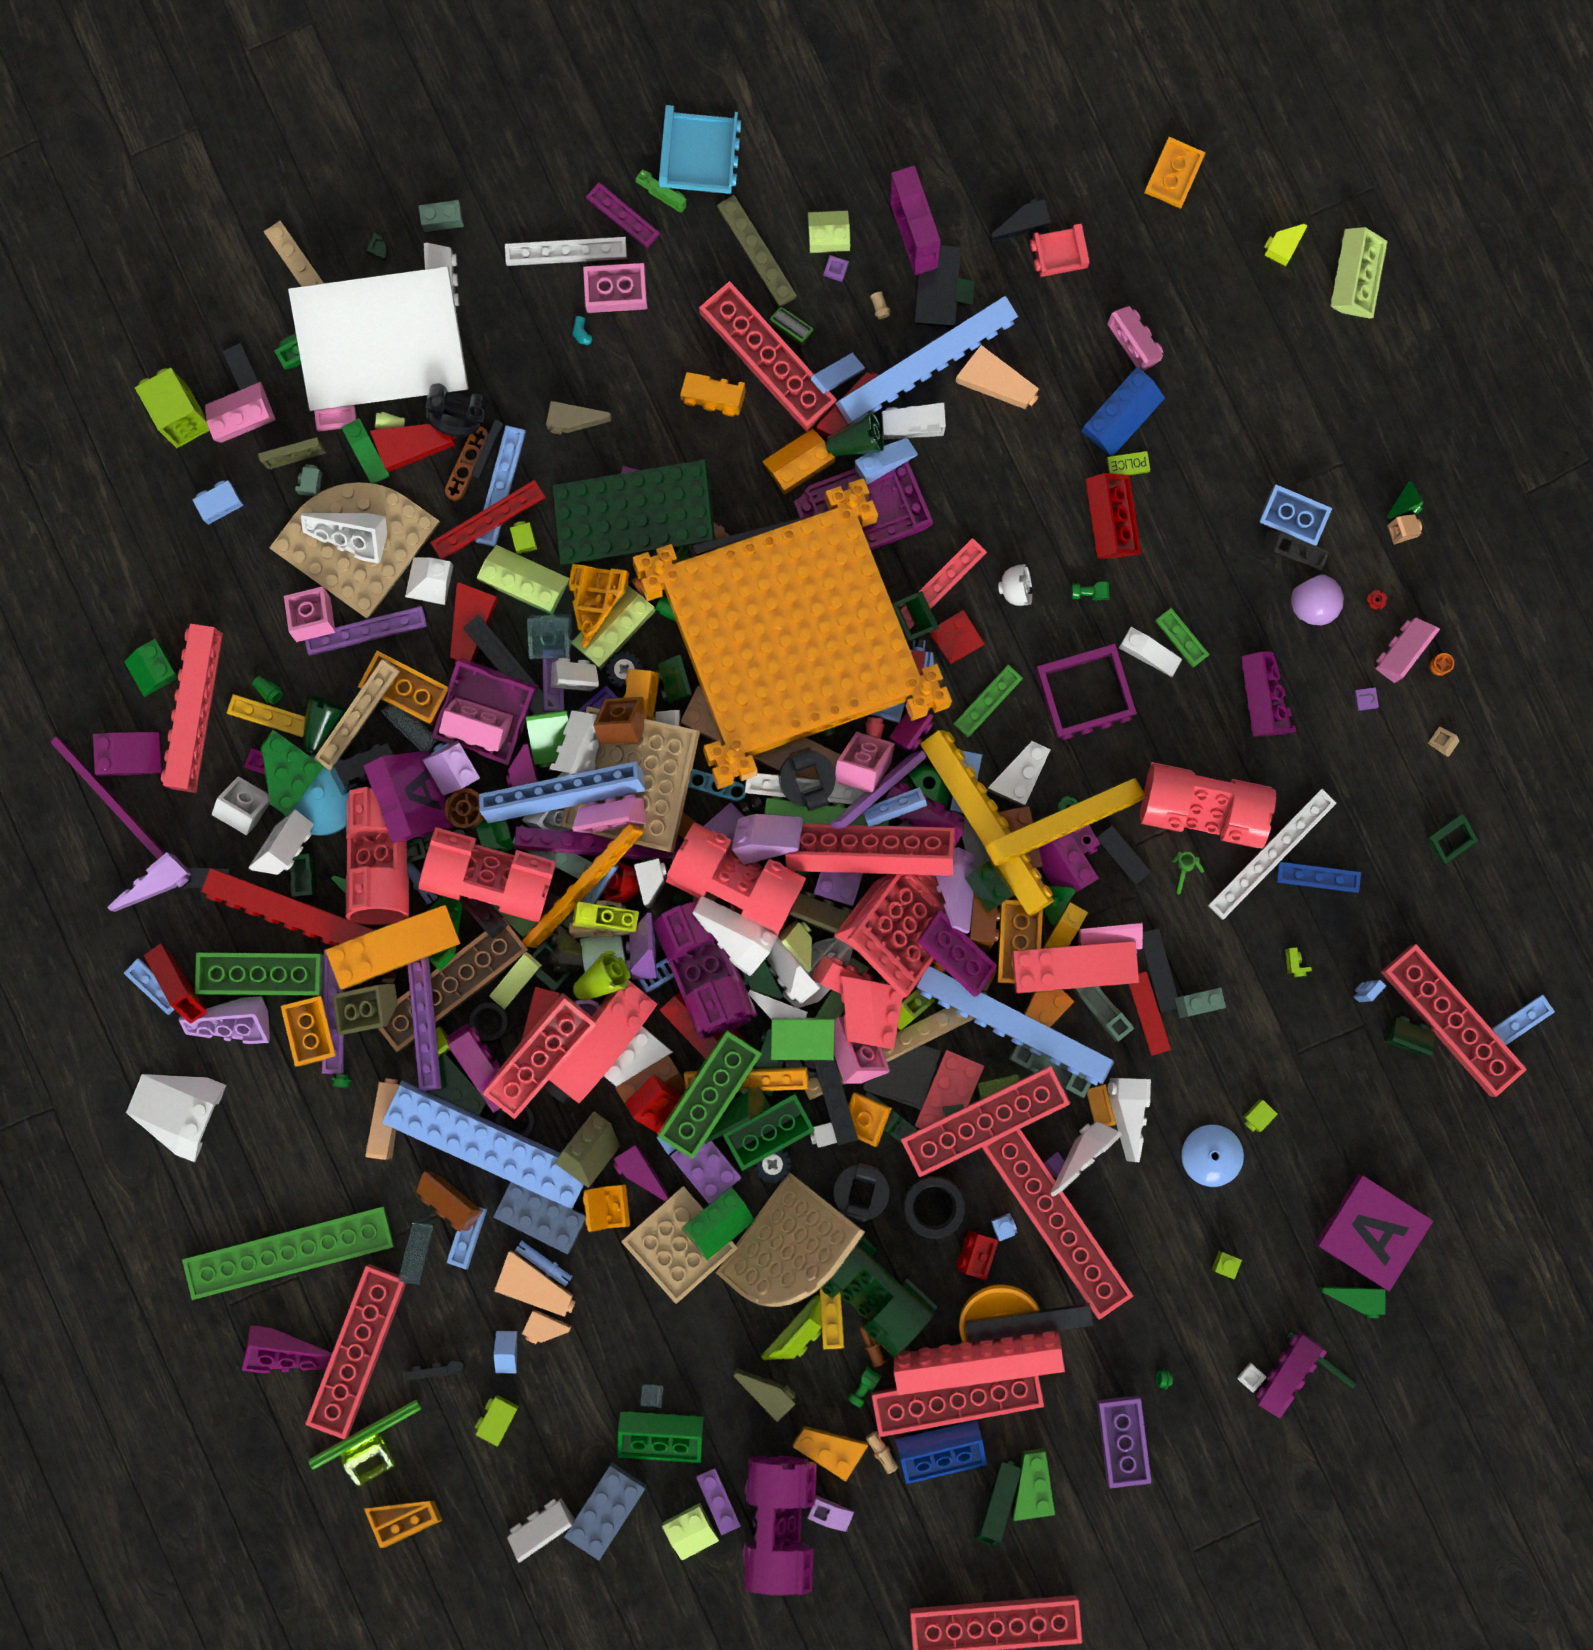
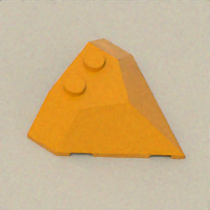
[569,564,629,648]

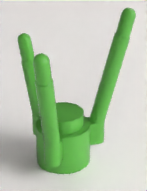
[1172,852,1204,894]

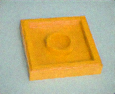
[848,1092,892,1147]

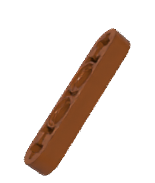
[445,427,488,501]

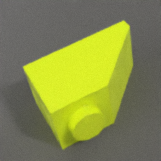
[1265,224,1307,266]

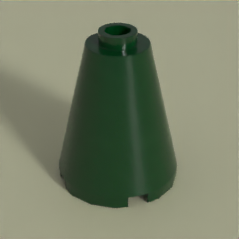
[825,412,884,456]
[302,696,347,755]

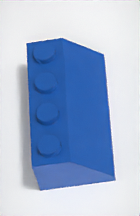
[1081,367,1165,457]
[896,1420,987,1484]

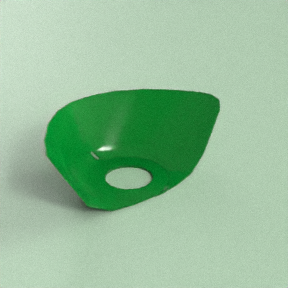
[908,764,949,808]

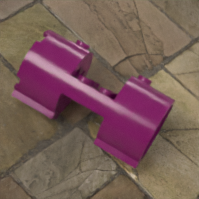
[653,901,757,1039]
[742,1456,817,1595]

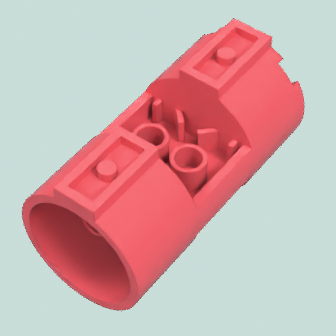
[1140,762,1276,849]
[346,787,409,925]
[666,822,806,936]
[418,827,556,922]

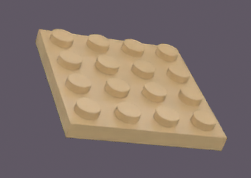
[621,1186,738,1304]

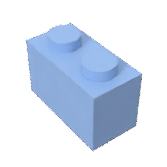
[193,481,244,524]

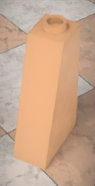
[955,345,1039,409]
[366,1078,399,1160]
[495,1250,575,1317]

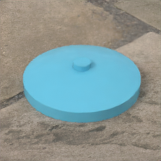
[285,754,361,836]

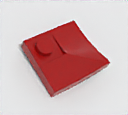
[930,610,985,665]

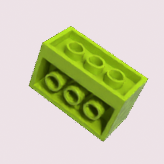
[135,368,210,448]

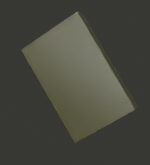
[258,437,326,469]

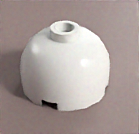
[998,564,1032,606]

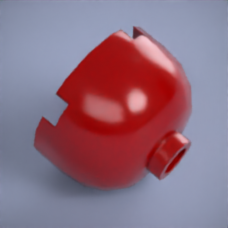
[603,861,640,904]

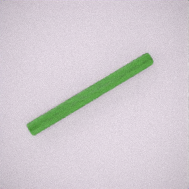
[308,1400,421,1469]

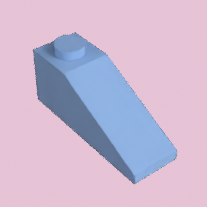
[855,438,918,485]

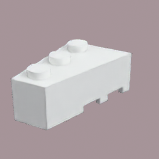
[882,403,946,439]
[550,711,599,774]
[987,741,1051,807]
[604,1026,673,1086]

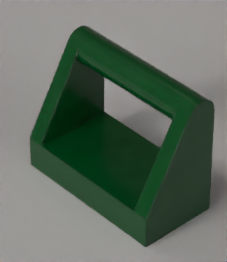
[892,591,939,642]
[1425,814,1478,865]
[531,940,577,992]

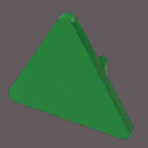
[1387,481,1423,520]
[1043,885,1076,925]

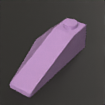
[932,847,976,934]
[107,852,191,912]
[179,996,270,1044]

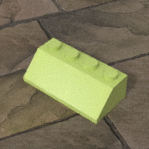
[1331,227,1387,318]
[477,545,570,615]
[571,585,655,670]

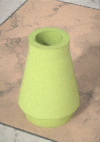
[375,412,405,429]

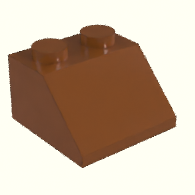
[593,697,644,744]

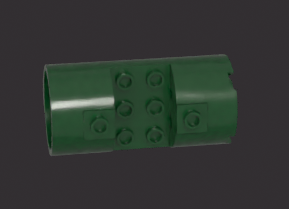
[821,1236,937,1357]

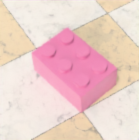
[583,263,647,313]
[439,697,513,752]
[835,732,895,793]

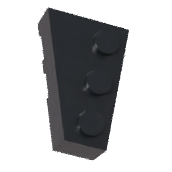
[331,743,393,795]

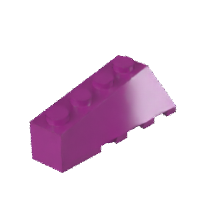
[1241,652,1297,737]
[1256,1331,1327,1418]

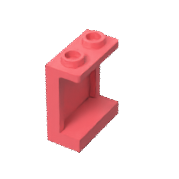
[1030,224,1089,277]

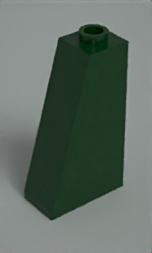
[975,1460,1022,1546]

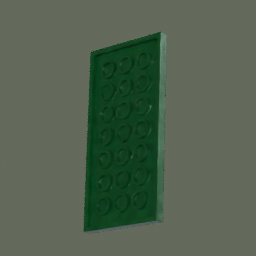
[553,460,715,566]

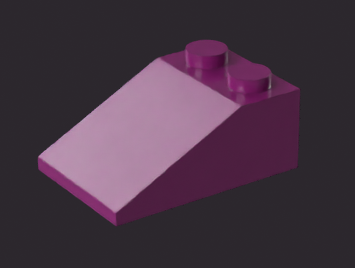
[93,732,162,777]
[613,1144,670,1201]

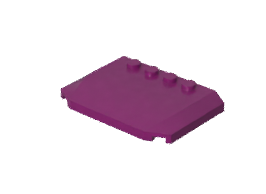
[794,461,933,550]

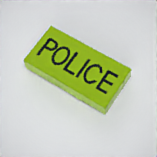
[1107,451,1150,475]

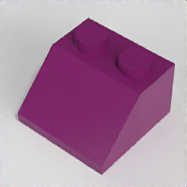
[506,744,540,788]

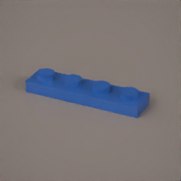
[1276,862,1361,893]

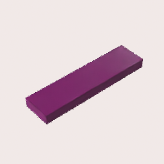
[586,182,660,249]

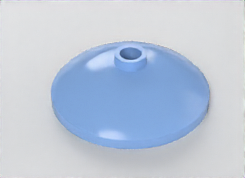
[1181,1125,1244,1187]

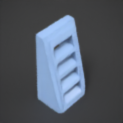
[635,958,674,994]

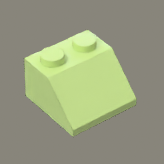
[808,211,850,253]
[662,1503,719,1560]

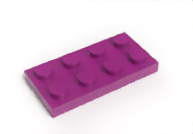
[917,910,997,997]

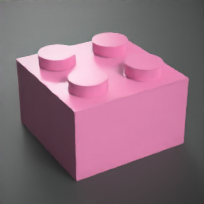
[284,586,335,642]

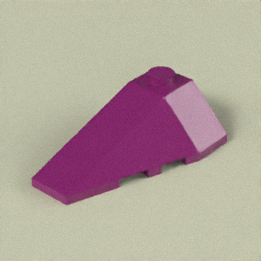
[242,1325,332,1373]

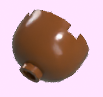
[444,788,484,829]

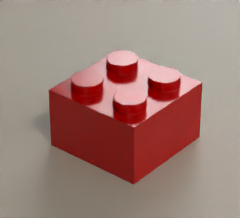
[625,1074,682,1133]

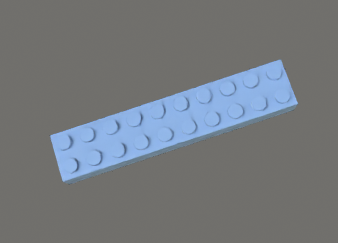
[382,1080,584,1209]

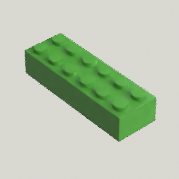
[765,796,889,826]
[195,953,324,996]
[657,1029,762,1159]

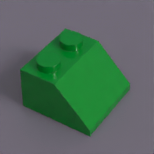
[124,639,178,697]

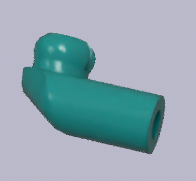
[573,316,592,345]

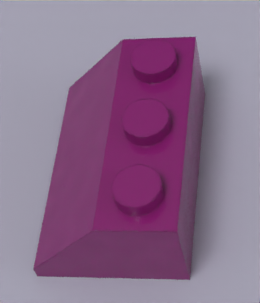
[1038,833,1099,893]

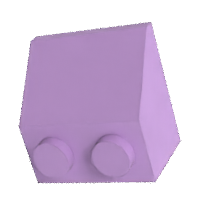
[423,740,480,795]

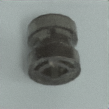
[738,794,765,816]

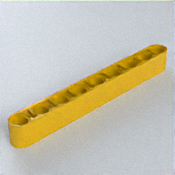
[985,778,1146,866]

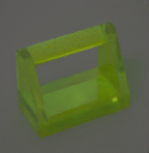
[341,1434,395,1486]

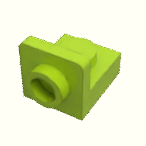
[1285,948,1312,977]

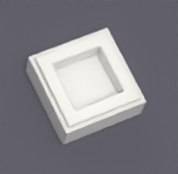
[1237,1363,1267,1393]

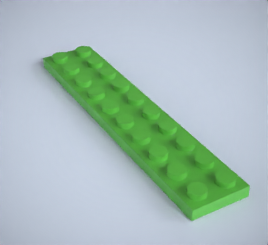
[182,1206,394,1300]

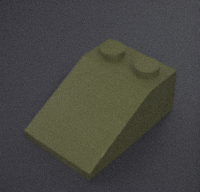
[734,1368,795,1422]

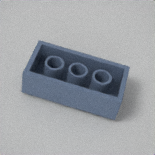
[494,1182,586,1254]
[564,1463,646,1560]

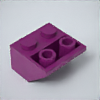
[888,712,934,753]

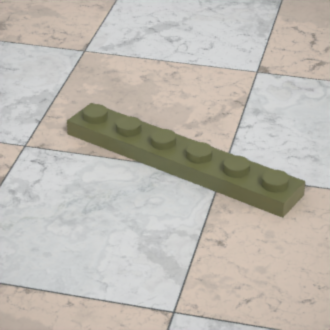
[717,195,797,308]

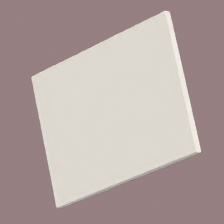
[288,266,469,411]

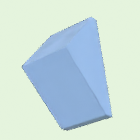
[494,1331,517,1373]

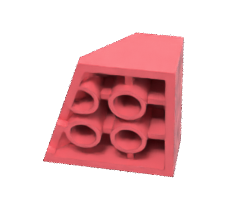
[840,976,903,1050]

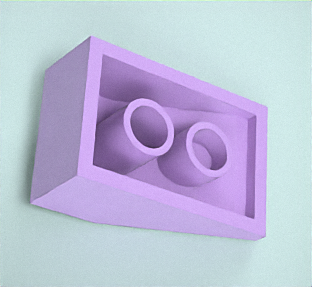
[732,814,803,865]

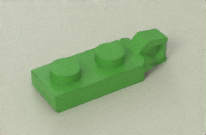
[636,170,686,213]

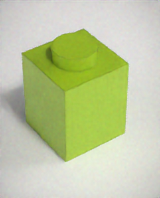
[510,521,537,554]
[1243,1099,1277,1132]
[1211,1251,1242,1280]

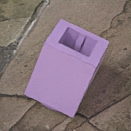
[808,1495,854,1532]

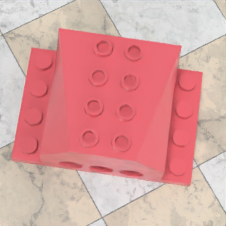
[834,874,948,998]

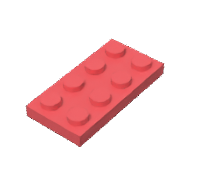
[914,1050,984,1129]

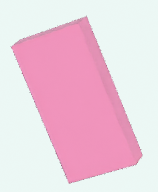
[314,405,357,432]

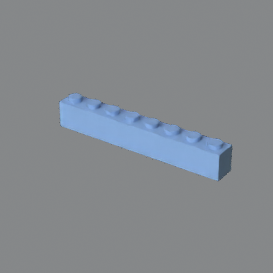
[479,761,645,823]

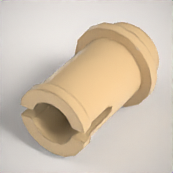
[870,292,890,319]

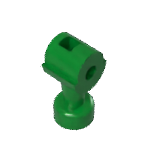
[1072,582,1110,601]
[847,1366,882,1408]

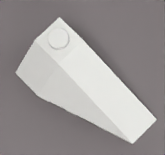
[301,513,387,563]

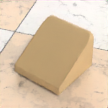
[1428,726,1459,757]

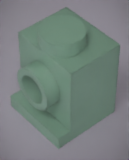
[295,464,322,496]

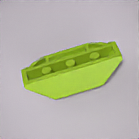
[761,1293,822,1360]

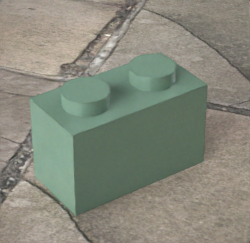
[419,200,464,232]
[1175,988,1226,1018]

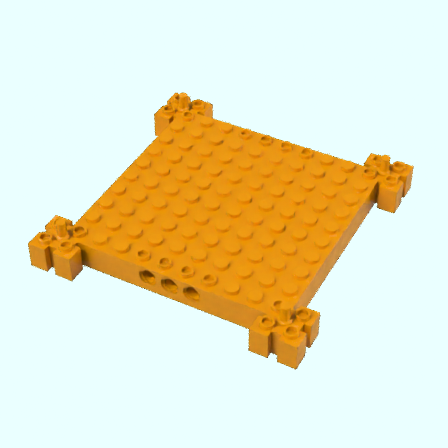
[633,478,952,789]

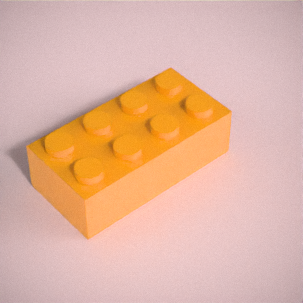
[358,651,448,727]
[996,900,1043,984]

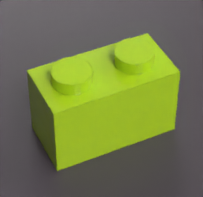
[475,1395,519,1447]

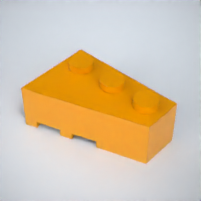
[680,372,745,417]
[1024,989,1074,1028]
[793,1426,868,1481]
[364,1501,442,1548]

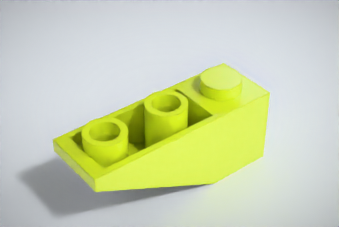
[572,901,639,932]

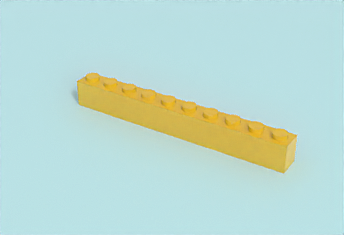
[920,730,1054,915]

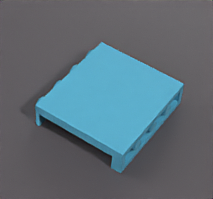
[659,105,741,194]

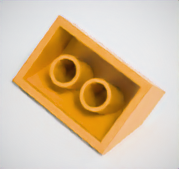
[762,429,835,495]
[281,996,336,1066]

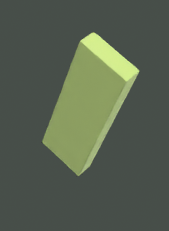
[490,952,542,1010]

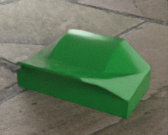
[274,333,301,370]
[476,818,515,852]

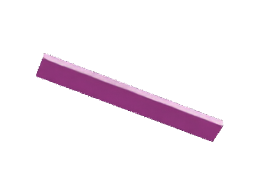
[51,737,165,860]

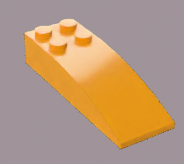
[325,905,461,989]

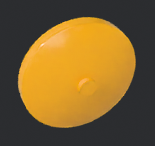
[959,1285,1040,1343]

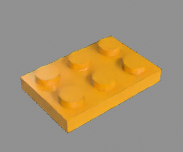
[1144,137,1205,209]

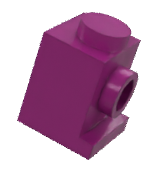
[1071,825,1100,856]

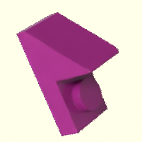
[244,748,265,775]

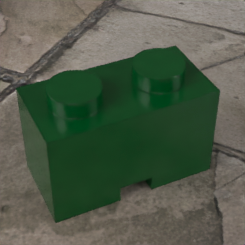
[290,854,317,898]

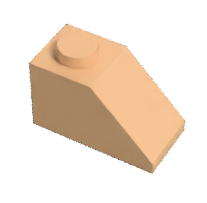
[1388,514,1422,544]
[522,1309,572,1344]

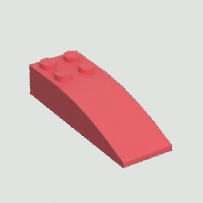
[1011,942,1139,993]
[549,980,657,1103]
[482,993,597,1119]

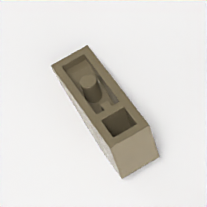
[546,401,612,434]

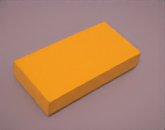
[1086,1084,1116,1126]

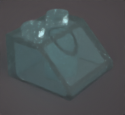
[527,614,572,659]

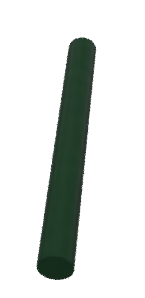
[1286,1330,1357,1389]

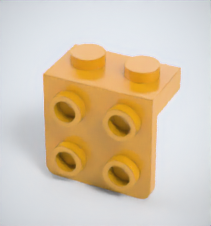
[583,1185,630,1232]

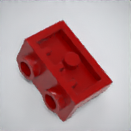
[956,1231,999,1280]

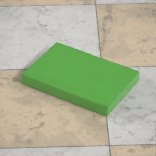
[771,1018,834,1060]

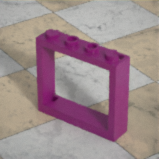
[1035,644,1137,740]

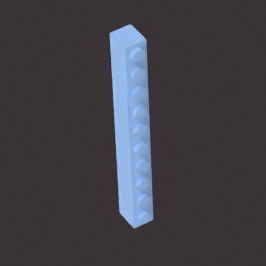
[835,296,1018,424]
[917,966,1114,1085]

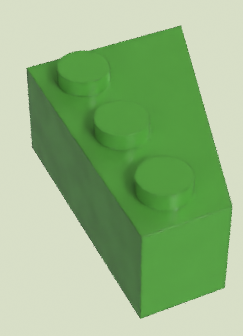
[1012,1448,1055,1521]

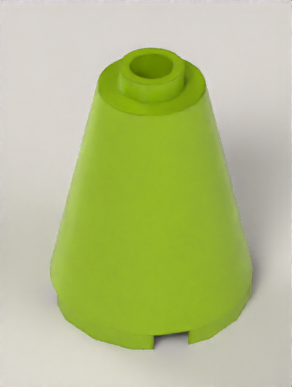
[573,951,631,1001]

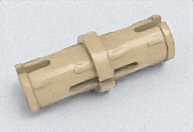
[866,1431,899,1474]

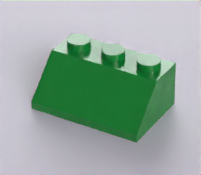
[681,1187,755,1260]

